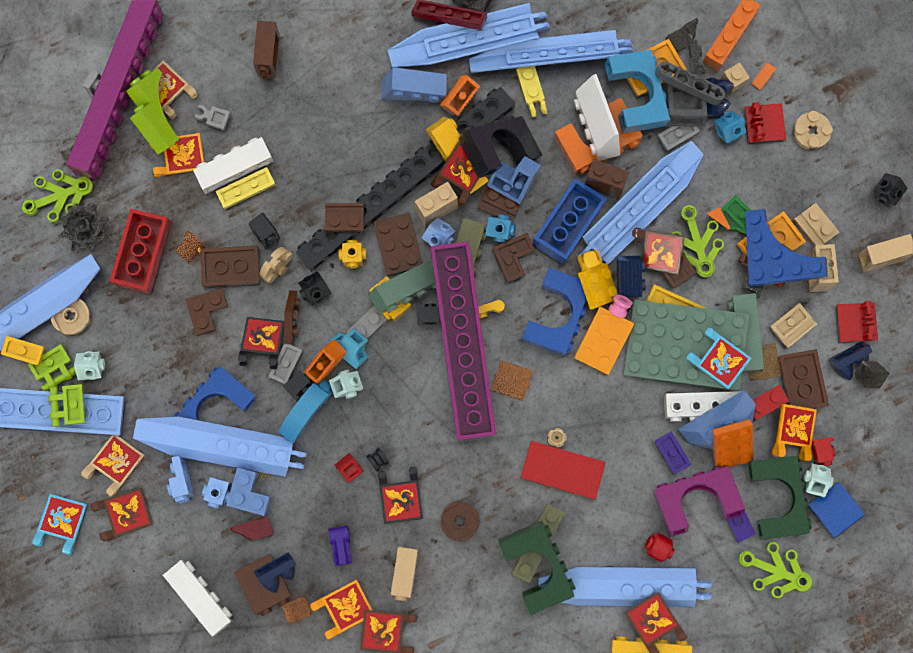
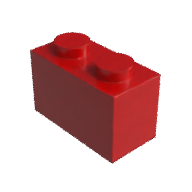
[752,384,789,422]

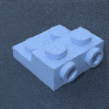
[167,456,194,504]

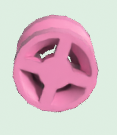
[609,294,632,318]

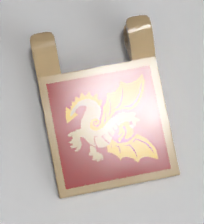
[151,61,198,120]
[81,435,145,497]

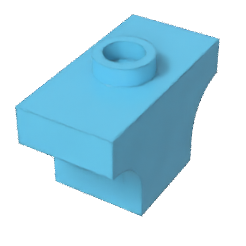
[329,328,369,369]

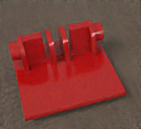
[745,102,786,143]
[837,301,878,342]

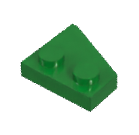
[709,195,751,235]

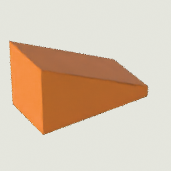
[751,62,776,90]
[707,207,731,230]

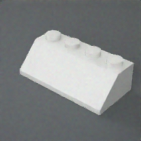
[573,74,620,161]

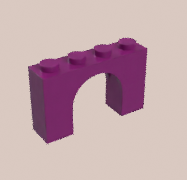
[654,466,745,538]

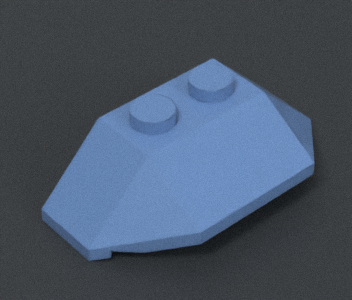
[679,390,756,450]

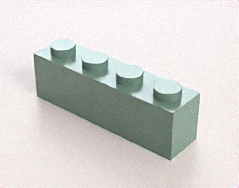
[368,259,436,314]
[728,293,764,373]

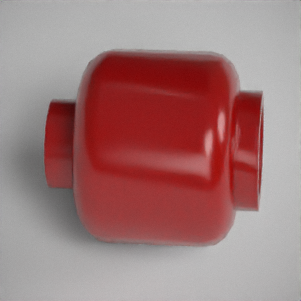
[644,533,675,562]

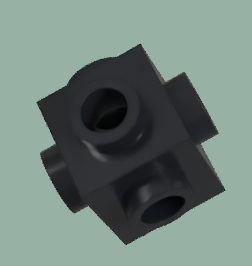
[873,173,908,206]
[298,271,331,305]

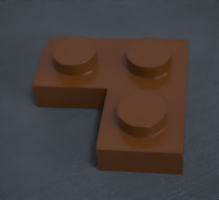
[492,233,535,283]
[185,288,228,336]
[284,290,300,344]

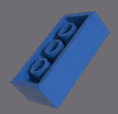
[532,178,607,265]

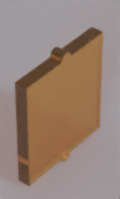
[749,343,781,381]
[491,360,533,401]

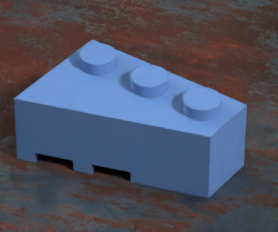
[382,67,447,103]

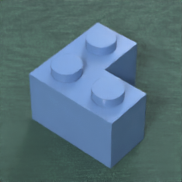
[487,157,541,204]
[226,468,272,516]

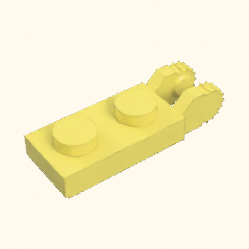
[516,66,547,117]

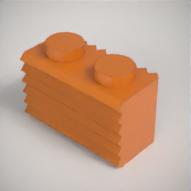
[440,75,480,116]
[304,340,347,384]

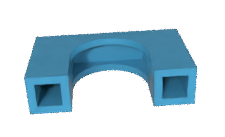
[604,50,670,134]

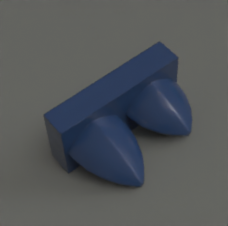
[706,77,734,119]
[829,342,872,380]
[254,552,296,593]

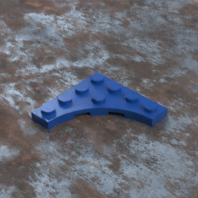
[745,209,828,287]

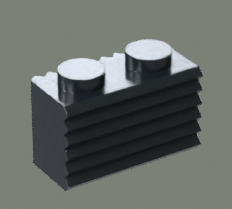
[249,213,280,248]

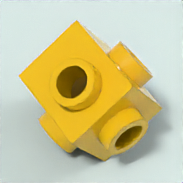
[339,240,366,269]

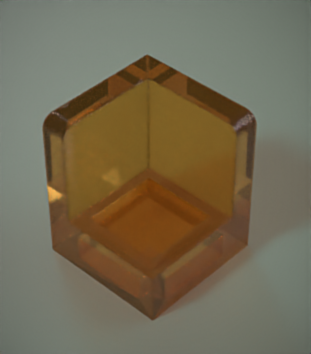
[175,230,205,263]
[282,597,312,624]

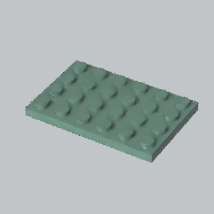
[624,300,750,391]

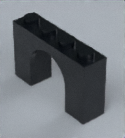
[458,116,542,178]

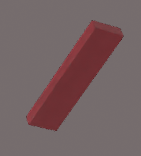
[411,0,488,30]

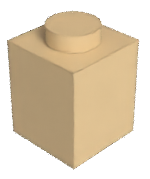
[721,62,750,94]

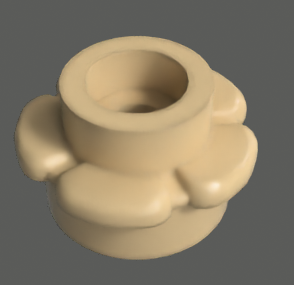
[548,428,567,447]

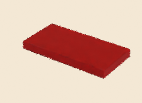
[521,441,606,500]

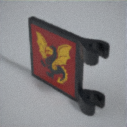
[238,317,284,369]
[378,467,423,524]

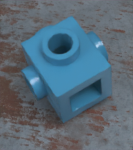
[713,110,747,144]
[485,214,516,242]

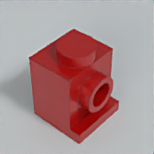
[811,437,836,466]

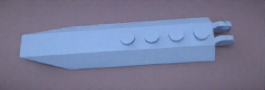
[388,3,550,68]
[469,30,634,73]
[577,141,704,264]
[0,254,100,351]
[133,417,307,477]
[538,567,712,607]

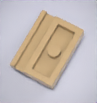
[793,203,839,246]
[769,303,817,349]

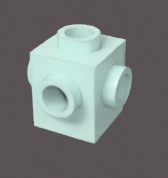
[74,351,105,380]
[329,370,363,399]
[803,463,834,497]

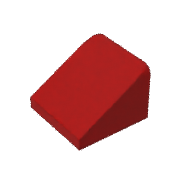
[335,453,363,483]

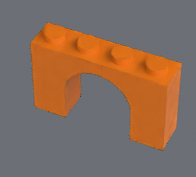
[554,98,643,175]

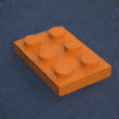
[712,419,754,468]

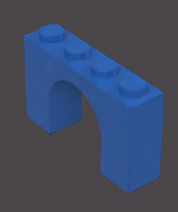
[522,267,587,357]
[172,366,257,420]

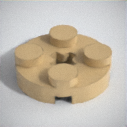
[794,111,833,149]
[260,247,293,284]
[51,298,91,335]

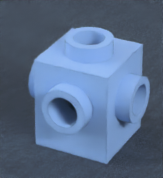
[422,218,456,246]
[202,477,231,509]

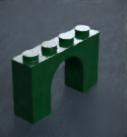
[748,455,812,540]
[498,521,576,615]

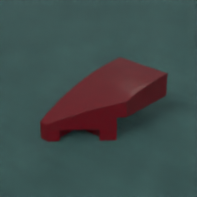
[230,516,273,541]

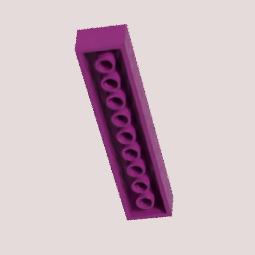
[66,0,164,182]
[430,241,496,440]

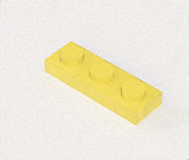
[216,167,276,210]

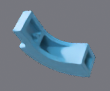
[278,380,333,443]

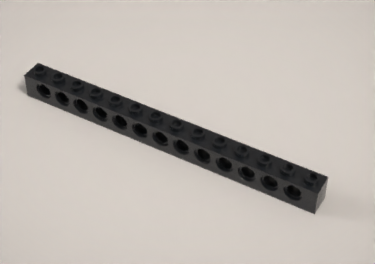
[296,87,515,272]

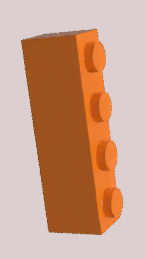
[703,0,761,72]

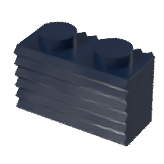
[617,255,646,298]

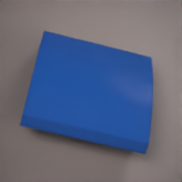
[808,482,865,539]

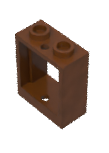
[253,21,280,79]

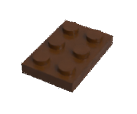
[373,212,423,277]
[200,245,260,288]
[778,349,829,409]

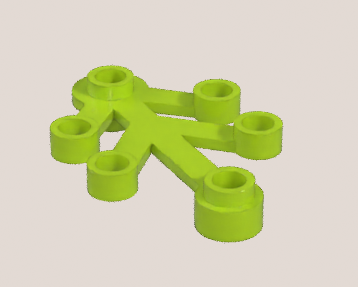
[22,169,93,223]
[672,205,724,277]
[738,542,812,598]

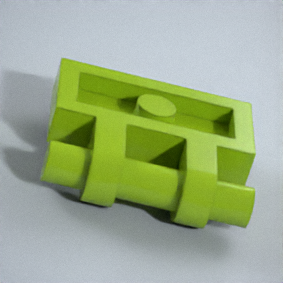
[28,344,76,391]
[48,384,86,427]

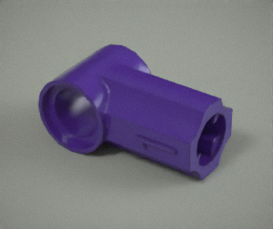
[328,525,352,566]

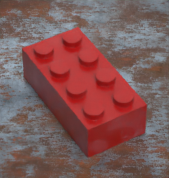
[110,209,171,295]

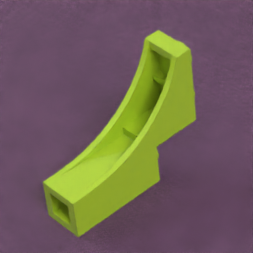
[126,67,179,154]

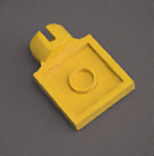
[578,249,618,310]

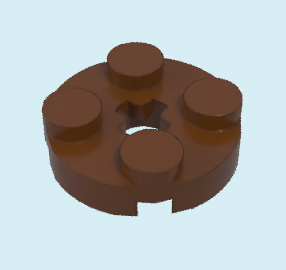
[441,501,479,541]

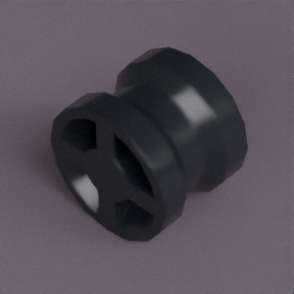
[366,447,389,472]

